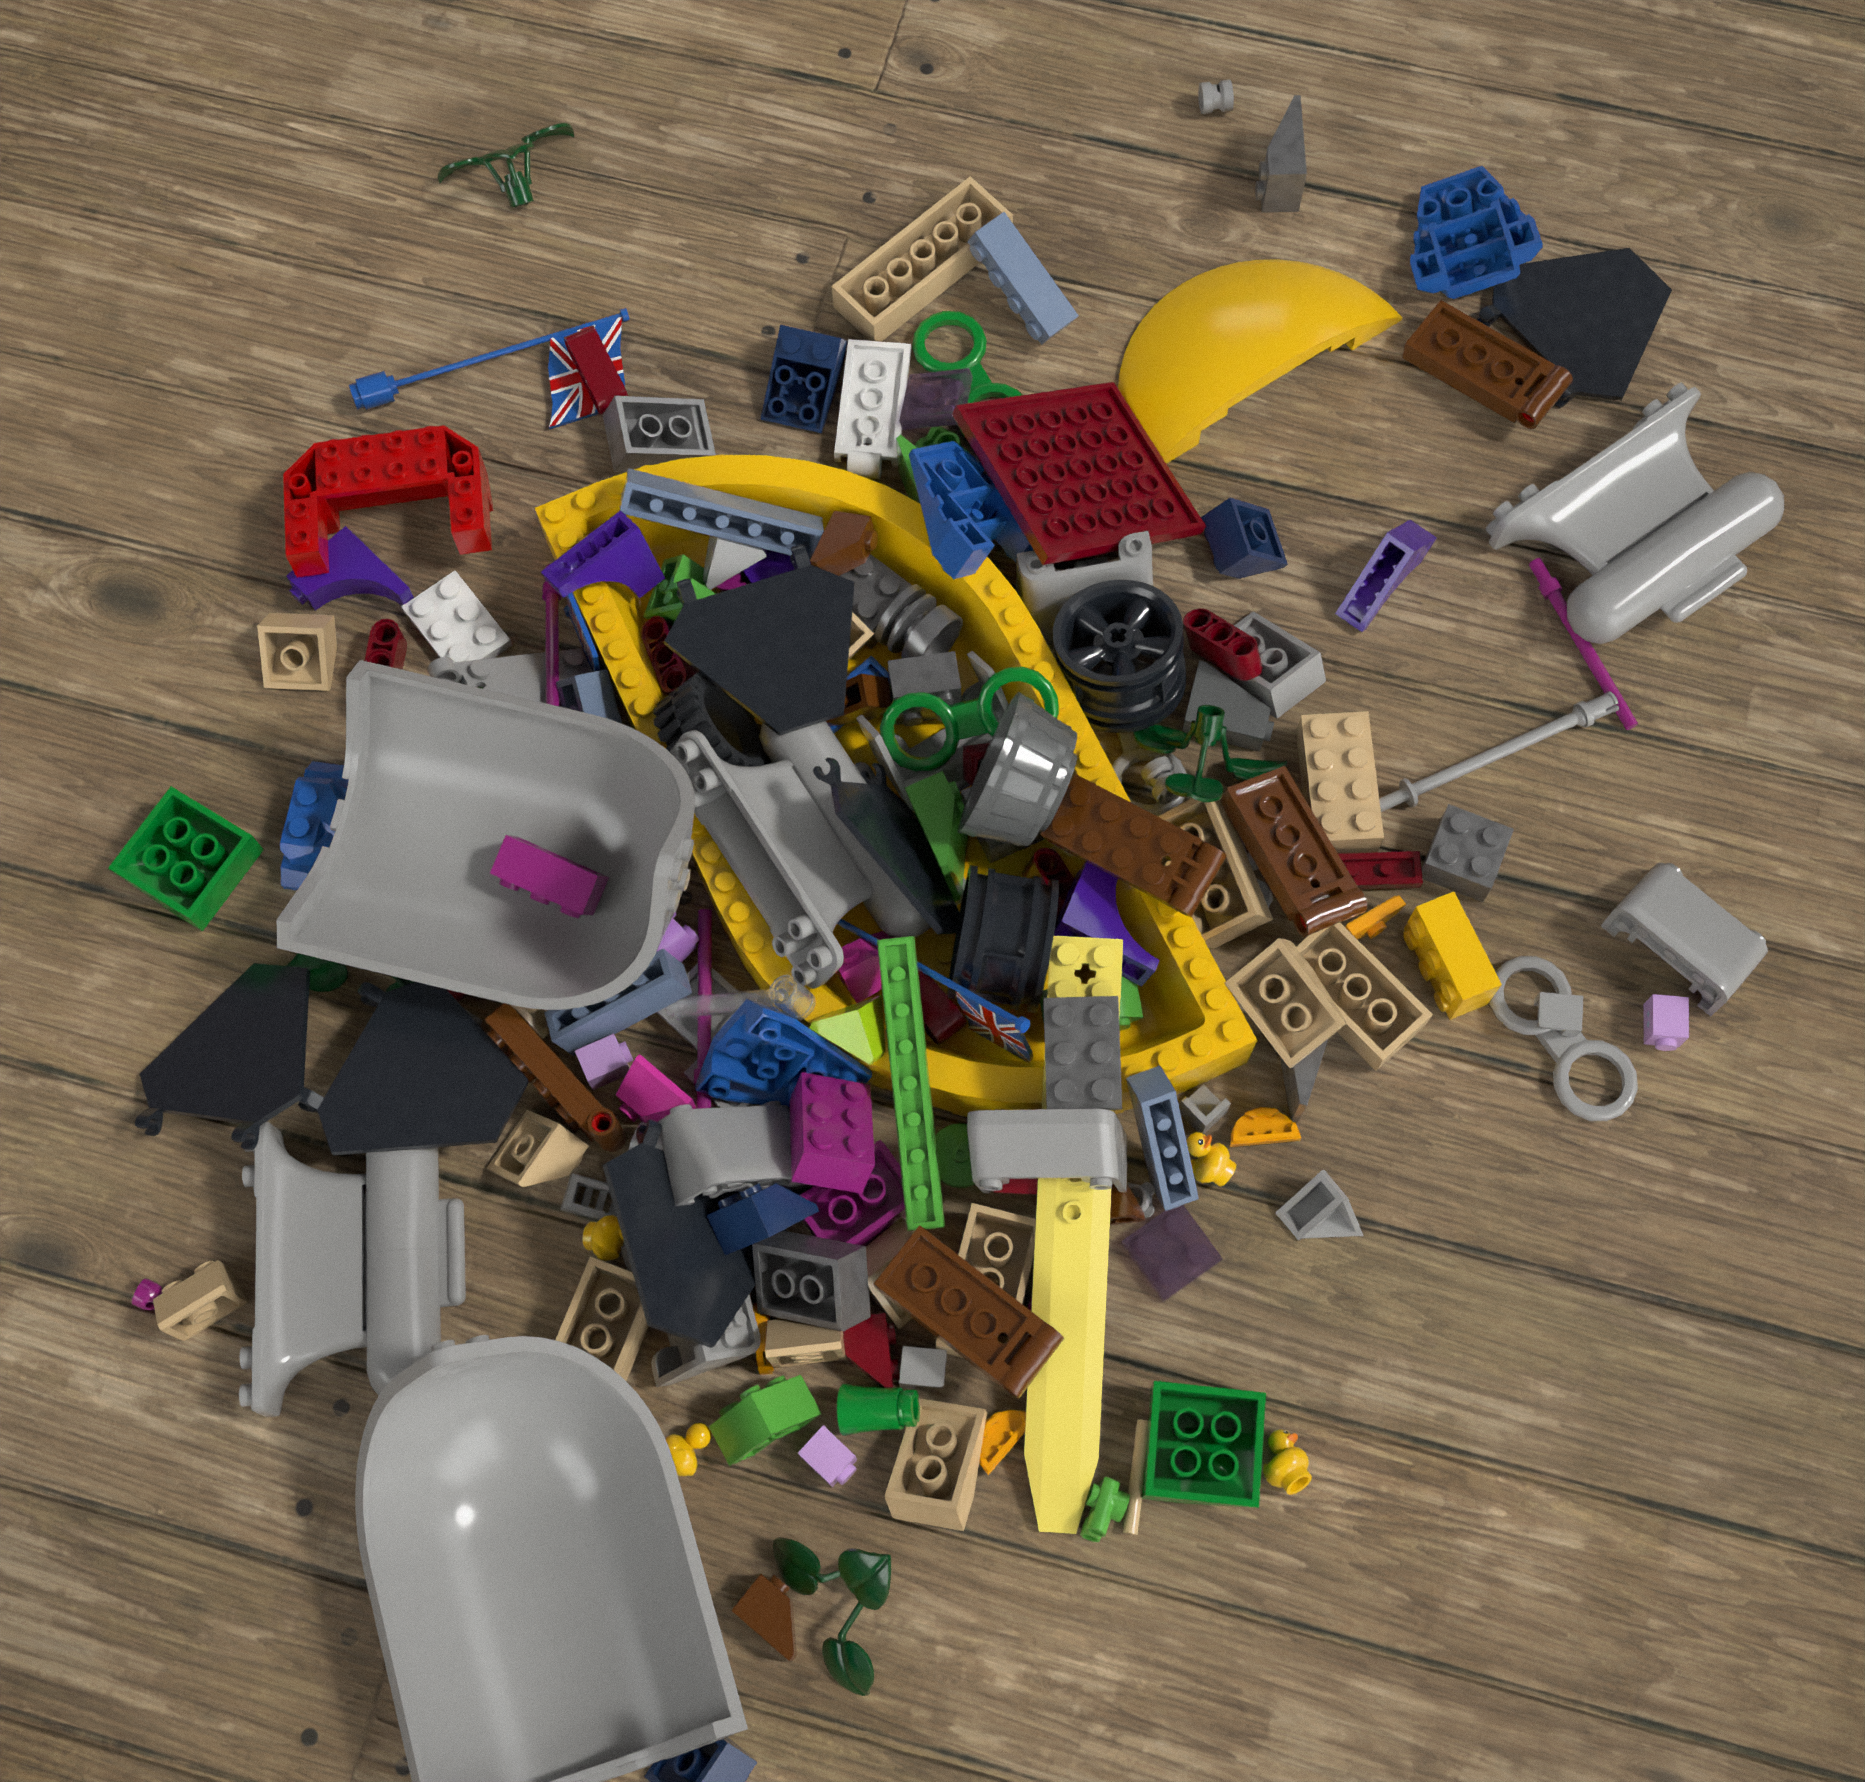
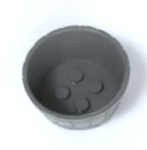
[958,692,1077,846]

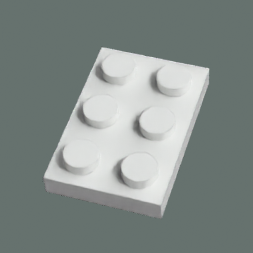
[401,571,512,663]

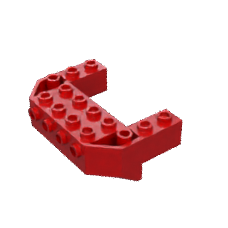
[283,425,494,577]

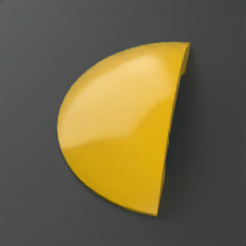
[1118,259,1403,464]

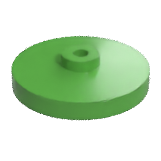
[935,1124,975,1188]

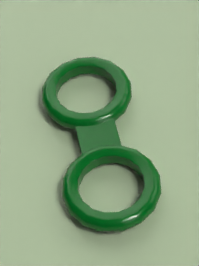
[912,311,1023,438]
[880,667,1059,772]

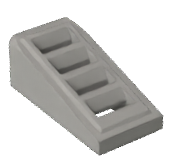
[560,1173,617,1220]

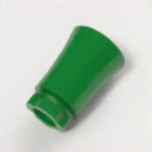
[837,1383,920,1436]

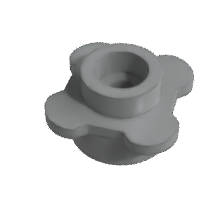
[1127,1182,1155,1218]

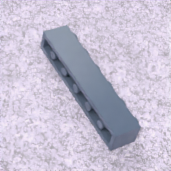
[620,468,824,560]

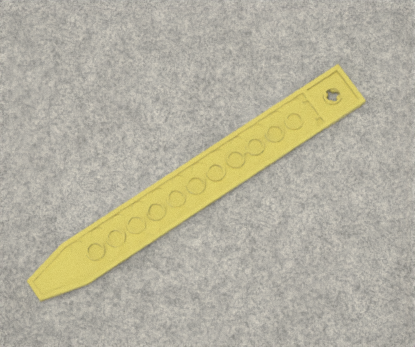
[1024,936,1123,1534]

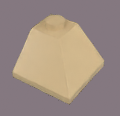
[487,1110,589,1187]

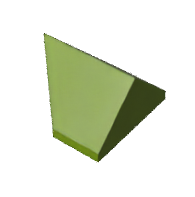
[809,995,885,1065]

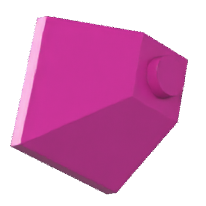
[836,931,895,1003]
[616,1054,697,1123]

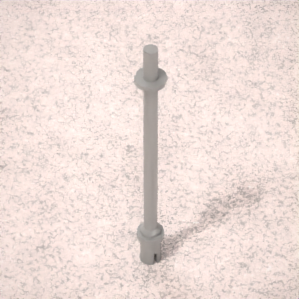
[1379,691,1619,812]

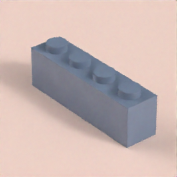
[968,212,1079,345]
[544,949,692,1056]
[1126,1066,1199,1211]

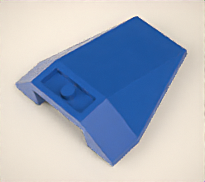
[695,999,872,1108]

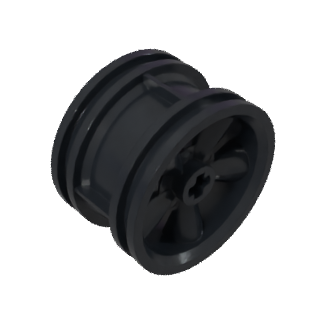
[1053,579,1186,733]
[947,865,1059,1013]

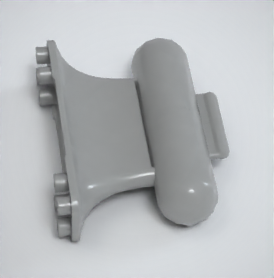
[1485,382,1784,644]
[670,721,931,988]
[239,1122,466,1417]

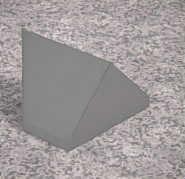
[703,536,767,590]
[1275,1170,1364,1241]

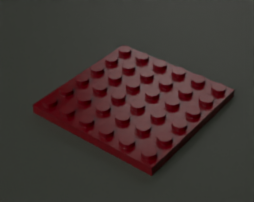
[952,382,1206,565]

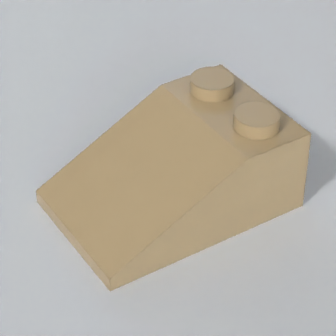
[1225,938,1347,1068]
[765,1317,847,1368]
[884,1398,987,1531]

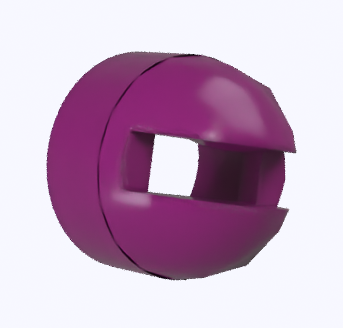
[132,1278,162,1310]

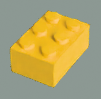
[1403,891,1502,1020]

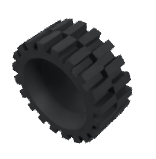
[653,673,771,767]

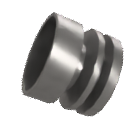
[875,584,963,659]

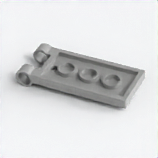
[427,648,593,707]

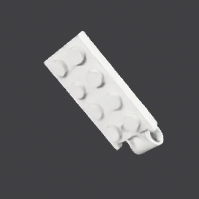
[834,339,911,479]

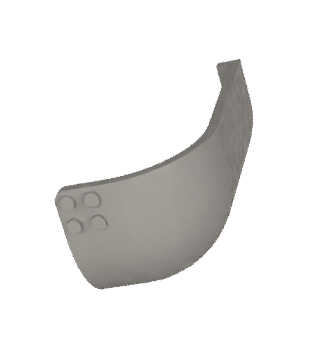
[276,660,695,1010]
[355,1335,748,1782]

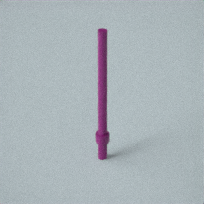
[1529,558,1638,730]
[542,564,562,706]
[693,909,712,1109]

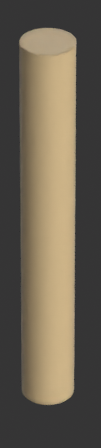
[1123,1420,1149,1535]

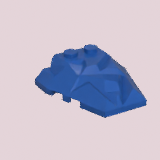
[1410,166,1543,299]
[280,761,349,890]

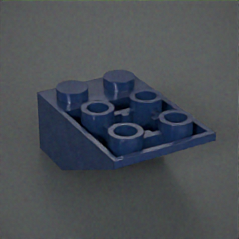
[761,325,848,433]

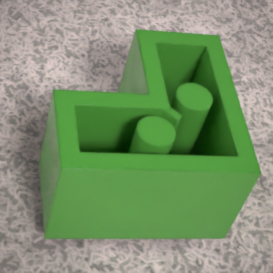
[643,554,716,626]
[709,1375,822,1466]

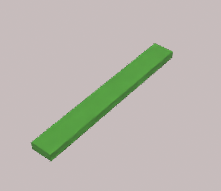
[877,936,945,1231]

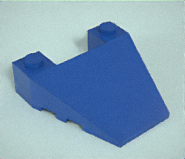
[909,441,1034,579]

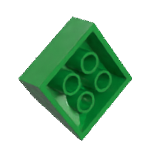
[108,786,264,932]
[1142,1381,1266,1508]

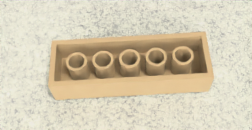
[832,176,1013,342]

